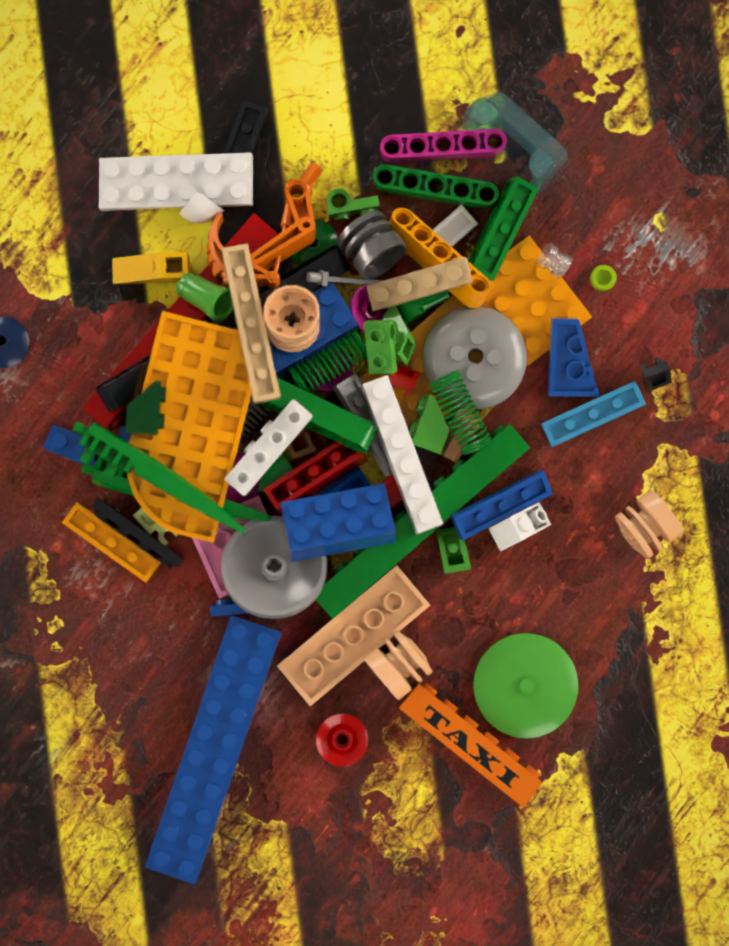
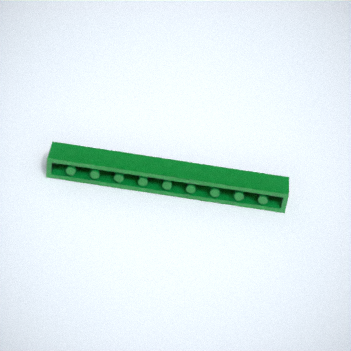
[316,424,530,619]

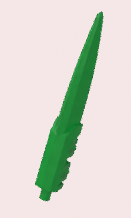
[72,421,245,534]
[81,457,273,521]

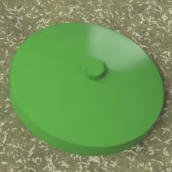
[473,633,578,738]

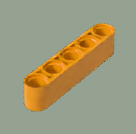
[389,208,491,308]

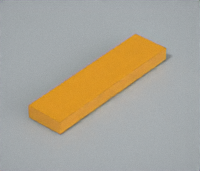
[62,502,161,583]

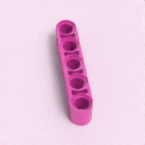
[380,129,507,163]

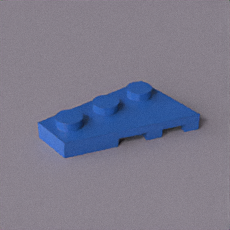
[547,317,600,397]

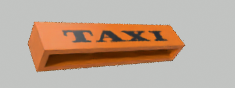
[399,682,543,807]

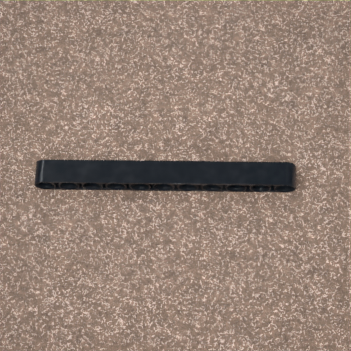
[95,245,351,412]

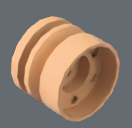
[264,285,320,352]
[614,489,684,560]
[364,630,433,701]

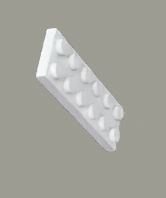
[99,153,253,211]

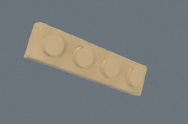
[366,257,473,312]

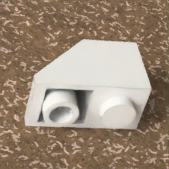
[488,502,551,552]

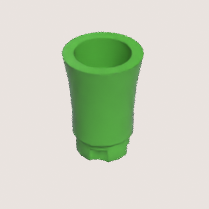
[176,273,233,322]

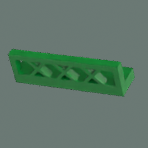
[468,176,539,281]

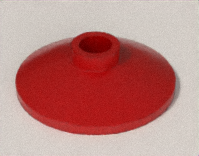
[316,714,368,766]

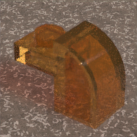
[283,427,323,464]

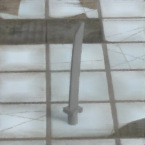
[306,270,384,286]

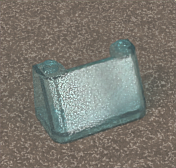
[462,92,568,194]

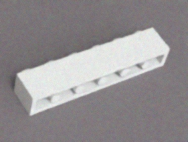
[361,375,443,535]

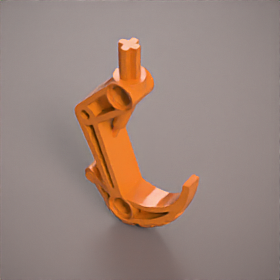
[207,163,323,289]

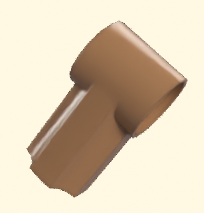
[437,408,482,463]

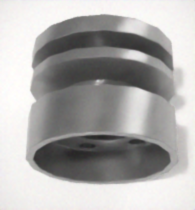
[337,210,407,280]

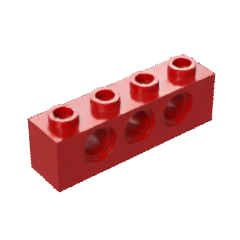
[263,442,368,516]

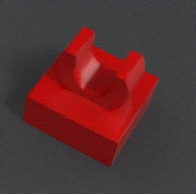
[389,364,420,398]

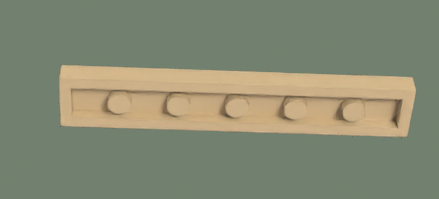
[221,244,281,404]

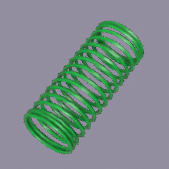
[288,330,368,393]
[429,370,493,455]

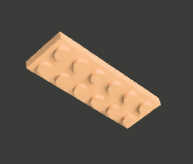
[277,566,430,706]

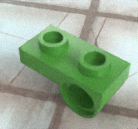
[327,188,379,222]
[364,320,399,374]

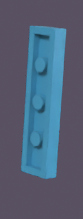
[540,381,646,448]

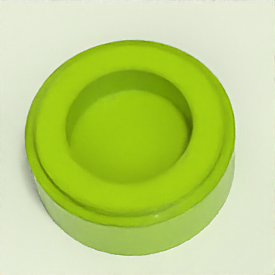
[590,265,617,292]

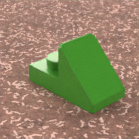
[436,527,471,574]

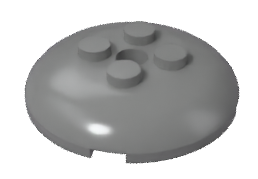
[423,306,527,410]

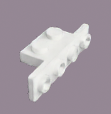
[225,400,313,496]

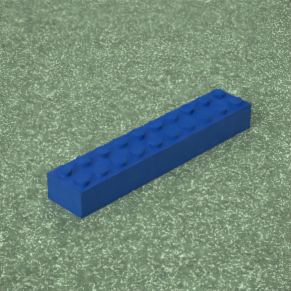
[145,615,282,884]

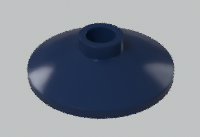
[0,317,30,368]

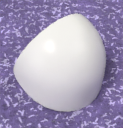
[179,192,225,223]

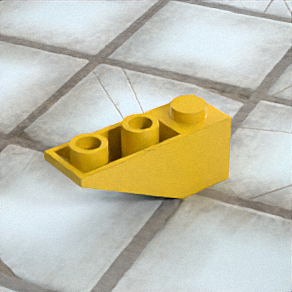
[112,251,190,284]

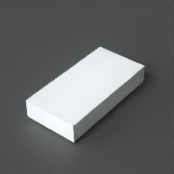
[433,205,478,247]

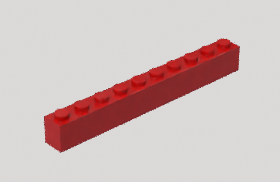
[82,213,278,430]

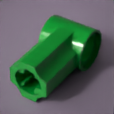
[397,291,450,323]

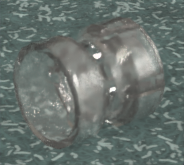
[536,243,573,279]

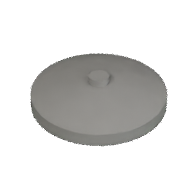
[221,516,327,619]

